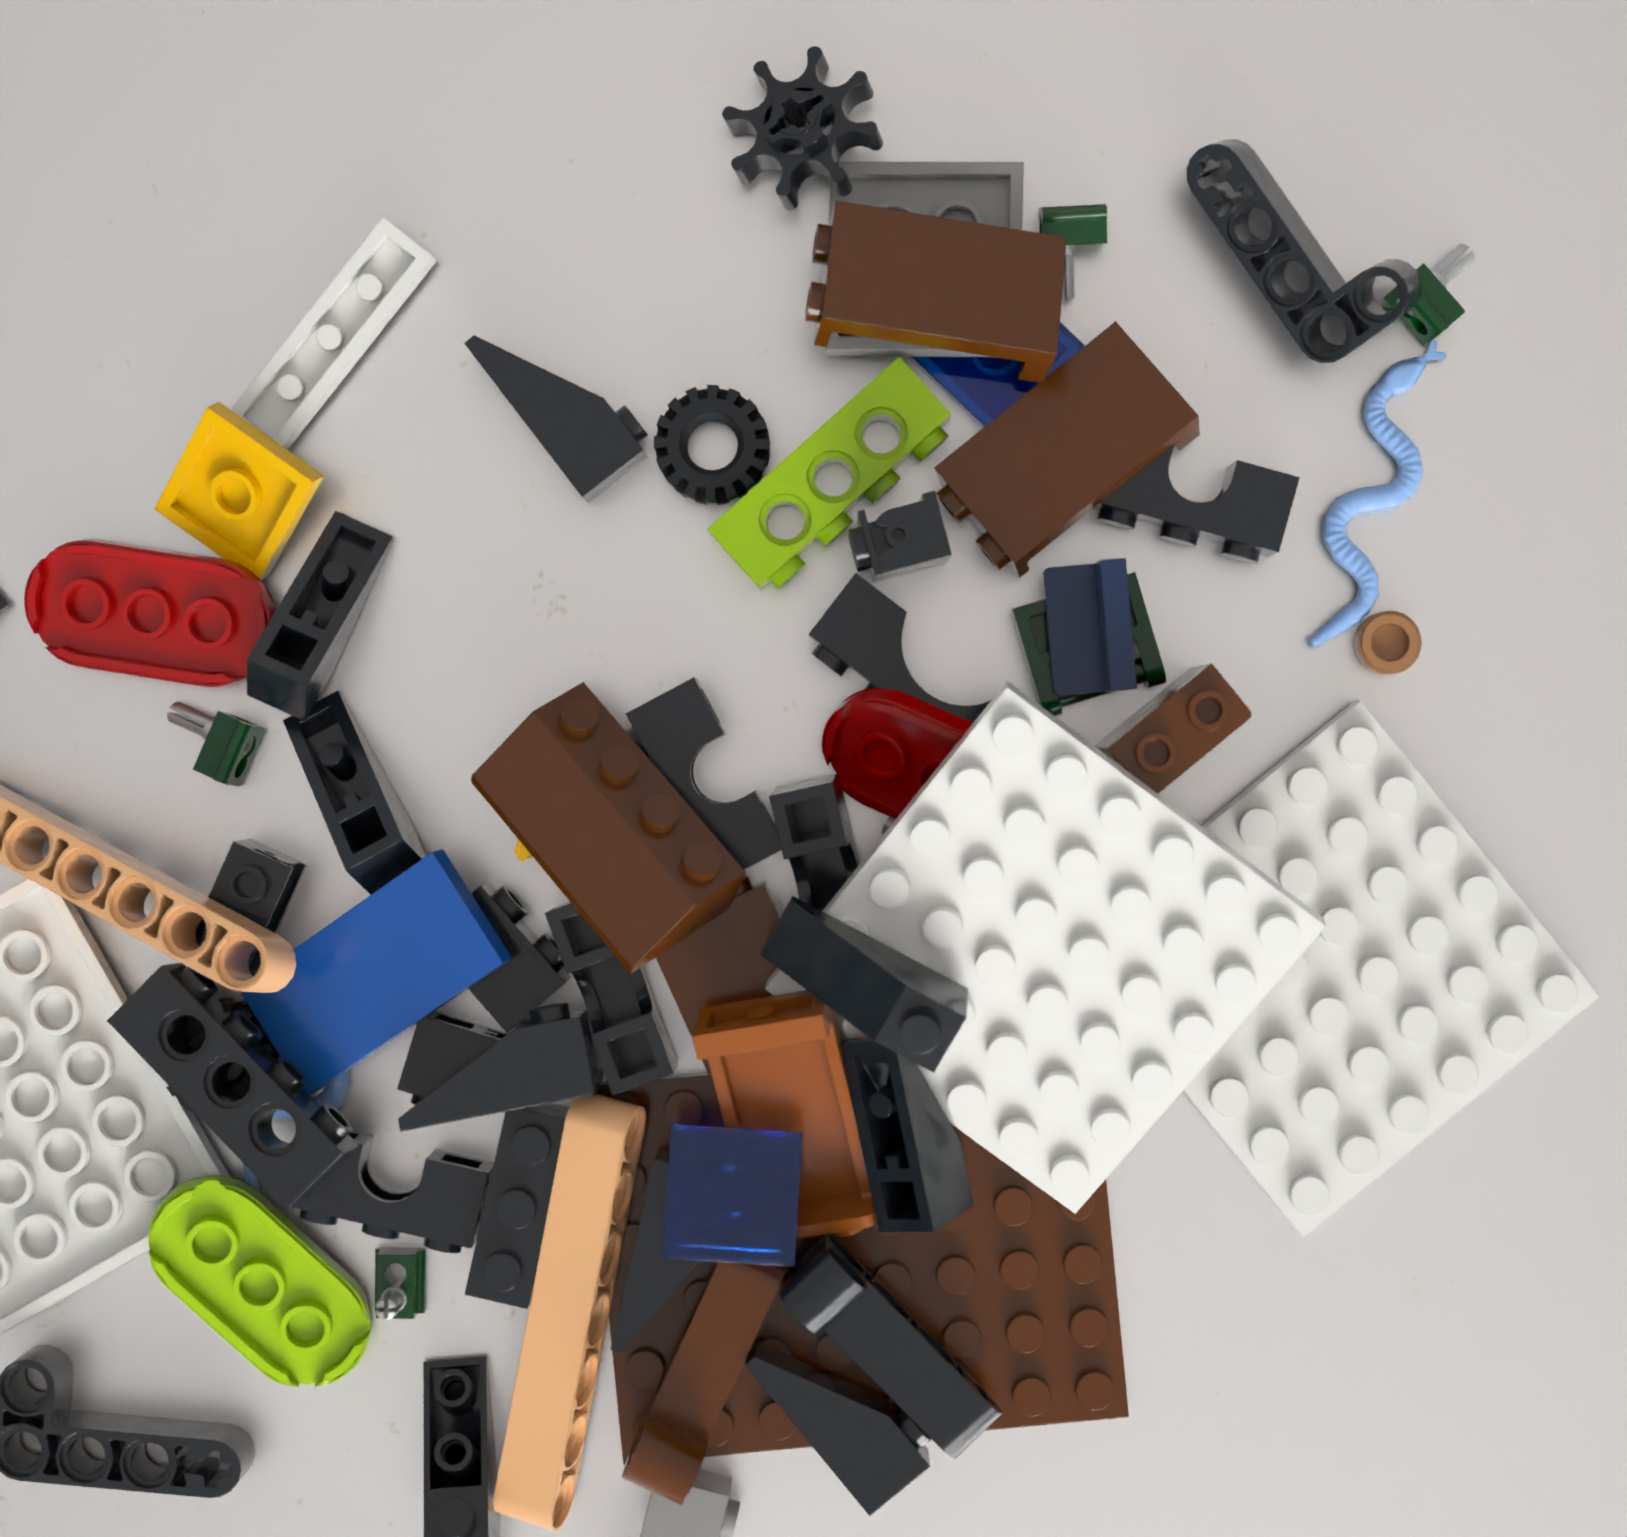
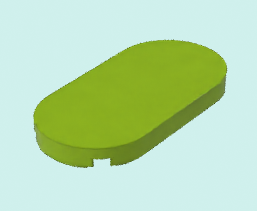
[148,1175,372,1387]

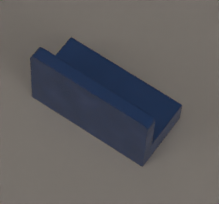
[1043,558,1137,696]

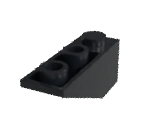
[423,1357,500,1537]

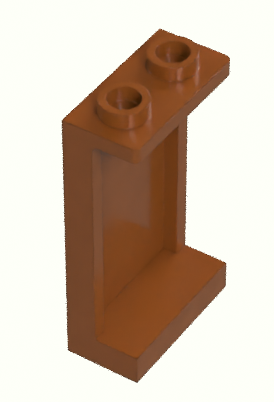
[692,990,876,1247]

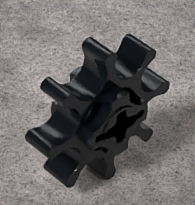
[722,46,883,210]

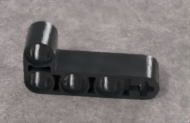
[1186,139,1422,363]
[778,1234,1002,1459]
[0,1345,255,1498]

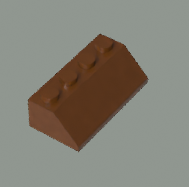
[471,682,746,974]

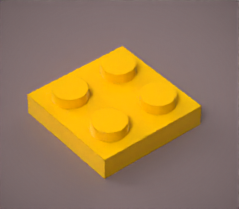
[154,402,324,580]

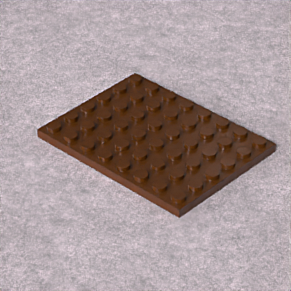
[595,1072,1129,1465]

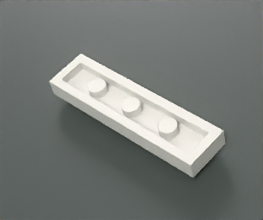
[231,217,437,450]

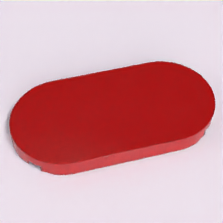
[24,539,276,687]
[822,688,973,819]

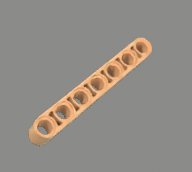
[0,784,296,993]
[493,1094,646,1532]

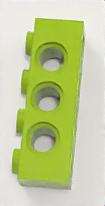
[707,356,951,591]

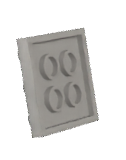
[825,162,1024,357]

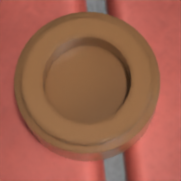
[1353,611,1422,675]

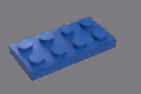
[240,849,513,1095]

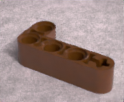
[622,1230,790,1505]

